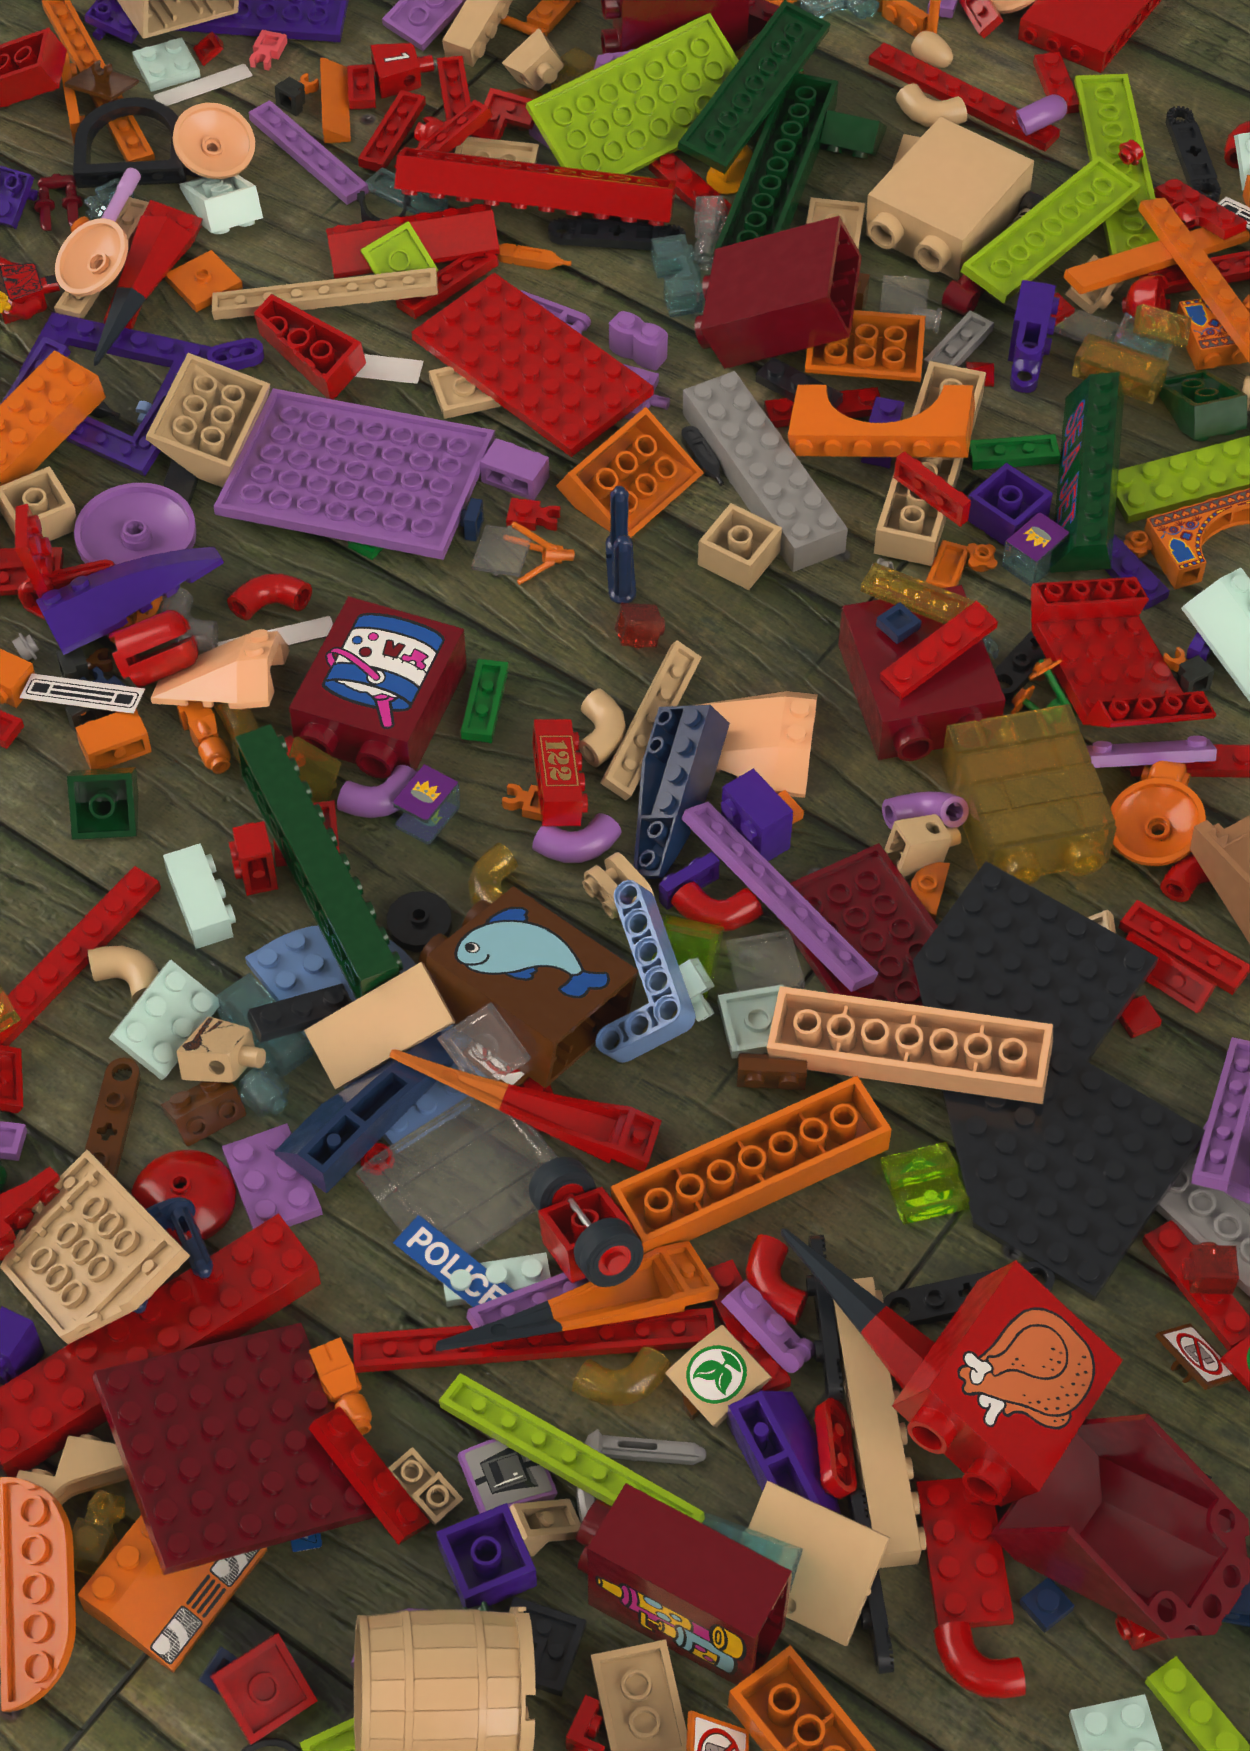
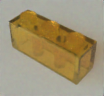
[1071,333,1169,404]

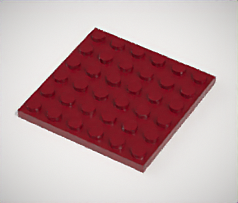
[92,1323,376,1575]

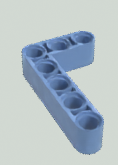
[595,880,696,1063]

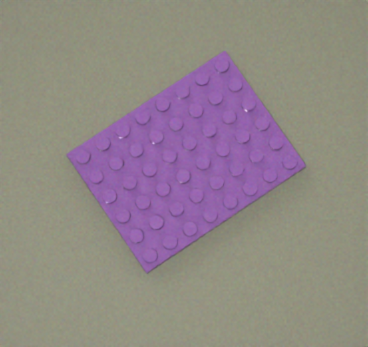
[214,388,495,560]

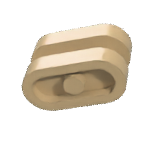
[582,852,654,921]

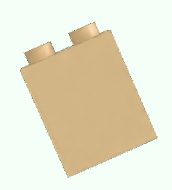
[865,116,1034,280]

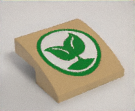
[665,1325,772,1428]

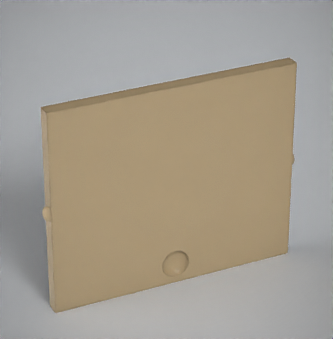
[742,1481,890,1646]

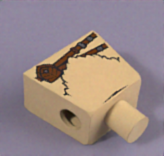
[176,1017,266,1083]

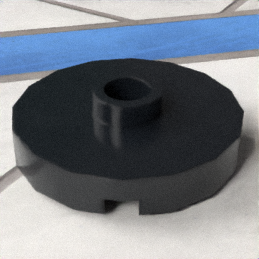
[387,891,452,952]

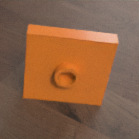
[165,250,243,312]

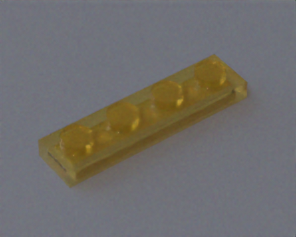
[860,562,989,624]

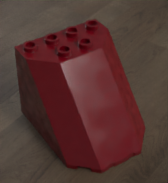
[990,1414,1250,1639]

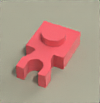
[249,30,287,71]

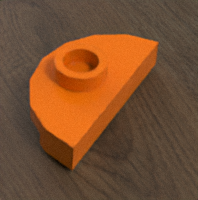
[911,862,950,921]

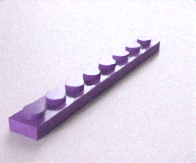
[682,802,878,992]

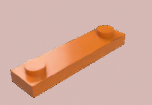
[62,52,85,145]

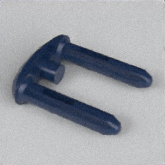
[606,486,636,604]
[133,1197,214,1314]

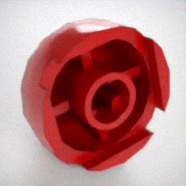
[1122,275,1171,333]

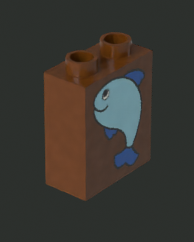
[418,886,638,1088]

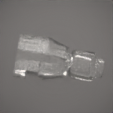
[693,195,728,270]

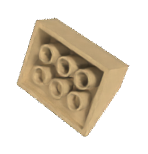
[146,353,270,488]

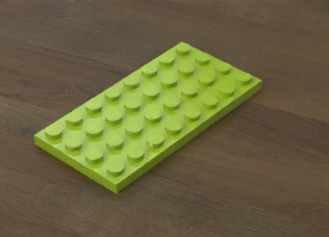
[525,13,739,175]

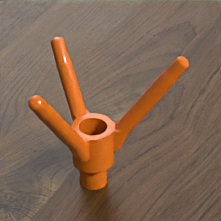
[503,522,575,585]

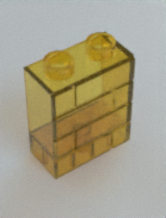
[941,704,1116,885]

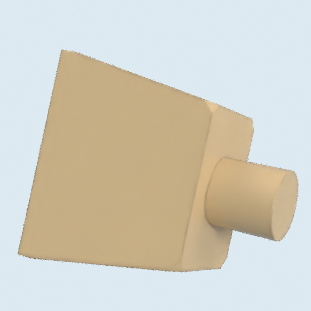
[502,28,564,91]
[884,814,961,880]

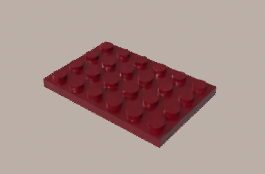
[777,843,938,1006]

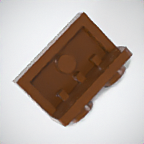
[737,1053,807,1090]
[161,1081,247,1146]

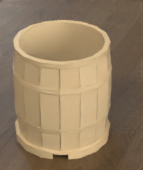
[354,1606,536,1751]

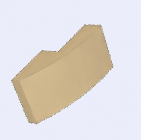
[388,1447,463,1525]

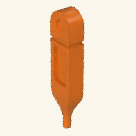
[497,243,572,270]

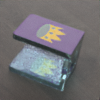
[1002,513,1069,587]
[393,764,460,845]

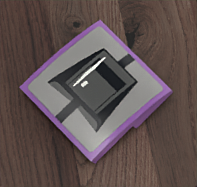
[457,1439,558,1514]

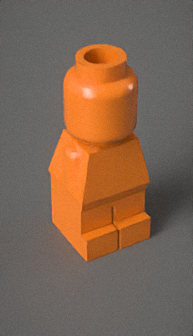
[176,700,231,774]
[309,1337,372,1435]

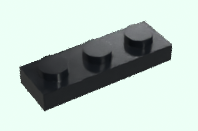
[756,357,843,409]
[247,984,352,1043]

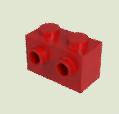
[228,821,278,896]

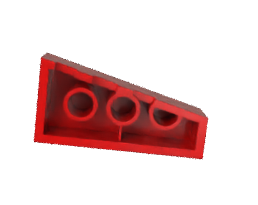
[254,294,366,400]

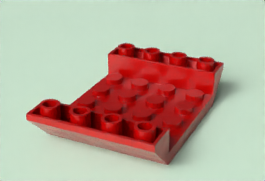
[1031,577,1217,728]

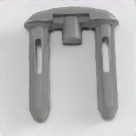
[577,1429,707,1524]

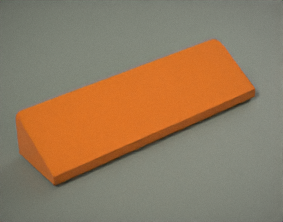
[320,57,351,143]

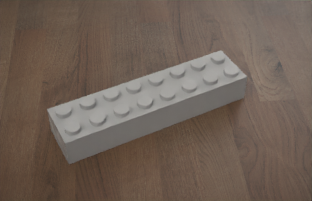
[683,371,848,572]

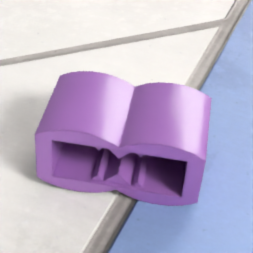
[609,311,668,370]

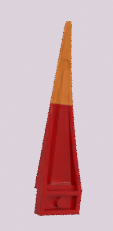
[389,1049,662,1172]

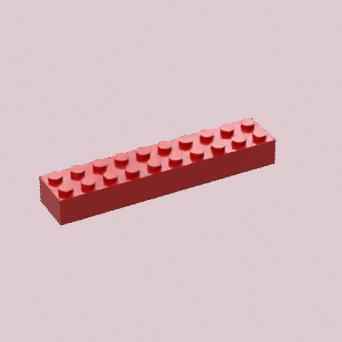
[394,147,676,226]
[0,1213,321,1478]

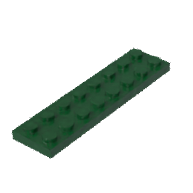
[677,0,831,174]

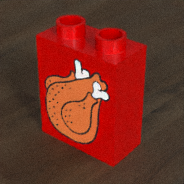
[892,1260,1123,1507]

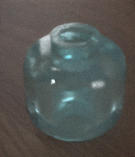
[238,1067,290,1117]

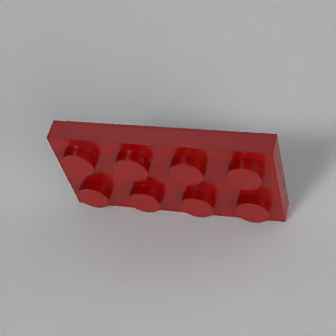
[915,1478,1014,1628]

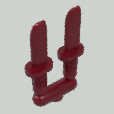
[34,174,83,231]

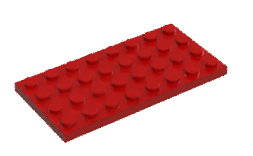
[411,272,654,457]

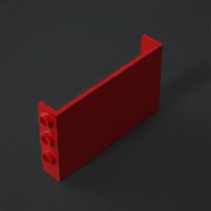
[1018,0,1161,73]

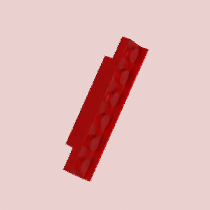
[326,204,500,279]

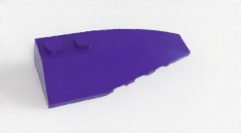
[36,547,224,655]

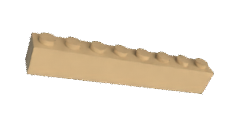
[832,1277,926,1568]

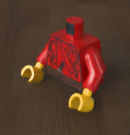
[0,256,60,324]

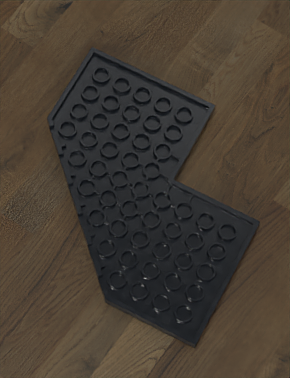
[913,861,1205,1301]

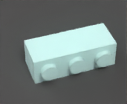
[163,843,236,949]

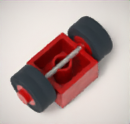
[529,1157,644,1287]

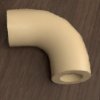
[896,83,967,127]
[579,688,626,767]
[87,946,159,1003]

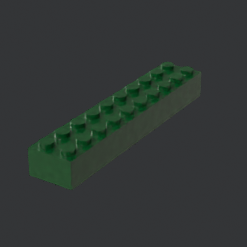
[713,73,838,258]
[235,724,403,1000]

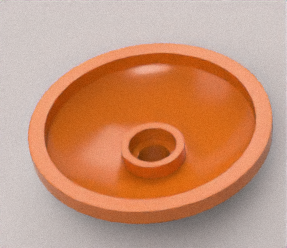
[1107,778,1206,866]

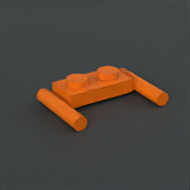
[499,0,581,37]
[875,0,941,37]

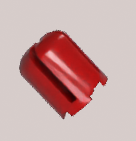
[109,610,198,688]

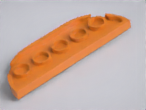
[0,1477,76,1712]

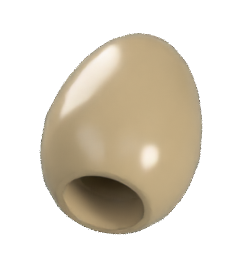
[911,31,953,68]

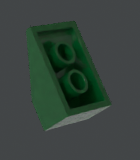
[1153,369,1247,441]

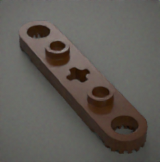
[84,1058,141,1178]

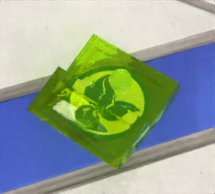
[880,1142,970,1225]

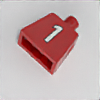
[370,43,435,99]

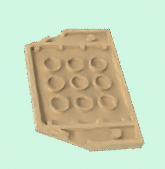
[0,1150,190,1344]

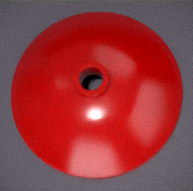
[131,1150,236,1246]

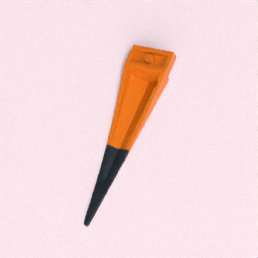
[435,1241,720,1351]

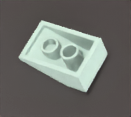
[179,175,263,234]

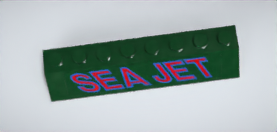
[1050,372,1124,573]

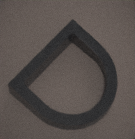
[73,97,187,188]

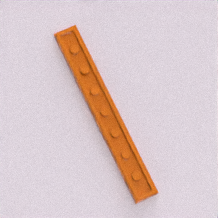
[1063,227,1250,295]

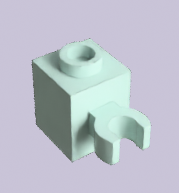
[661,958,715,1022]

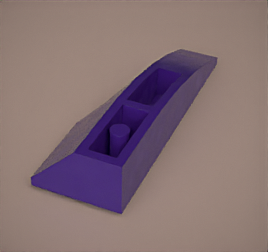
[727,1391,841,1514]

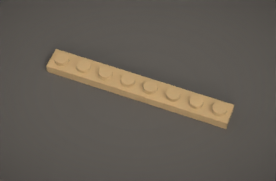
[212,268,438,320]

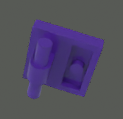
[85,0,139,44]
[0,166,38,229]

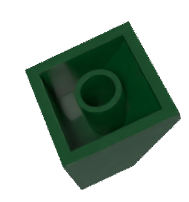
[820,110,887,160]
[67,767,139,840]

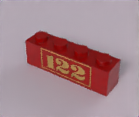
[532,719,588,826]

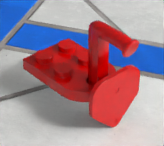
[15,504,116,620]

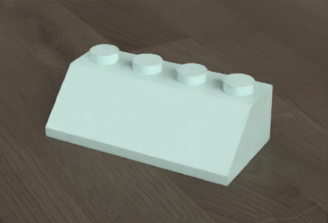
[1181,568,1250,702]

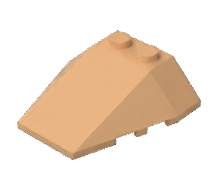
[151,629,289,709]
[698,691,818,798]

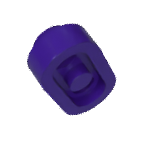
[207,338,264,370]

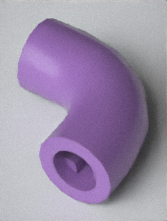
[1015,94,1068,136]
[337,765,417,818]
[882,791,969,830]
[532,813,622,863]

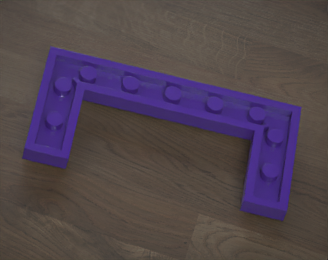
[19,312,211,403]
[0,336,168,476]

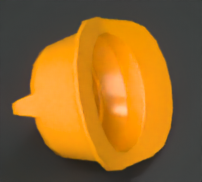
[706,145,753,195]

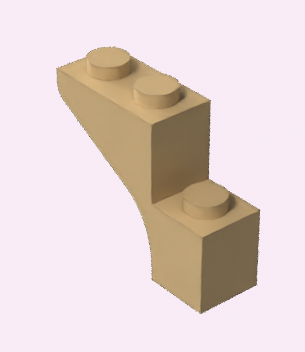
[16,1434,128,1505]

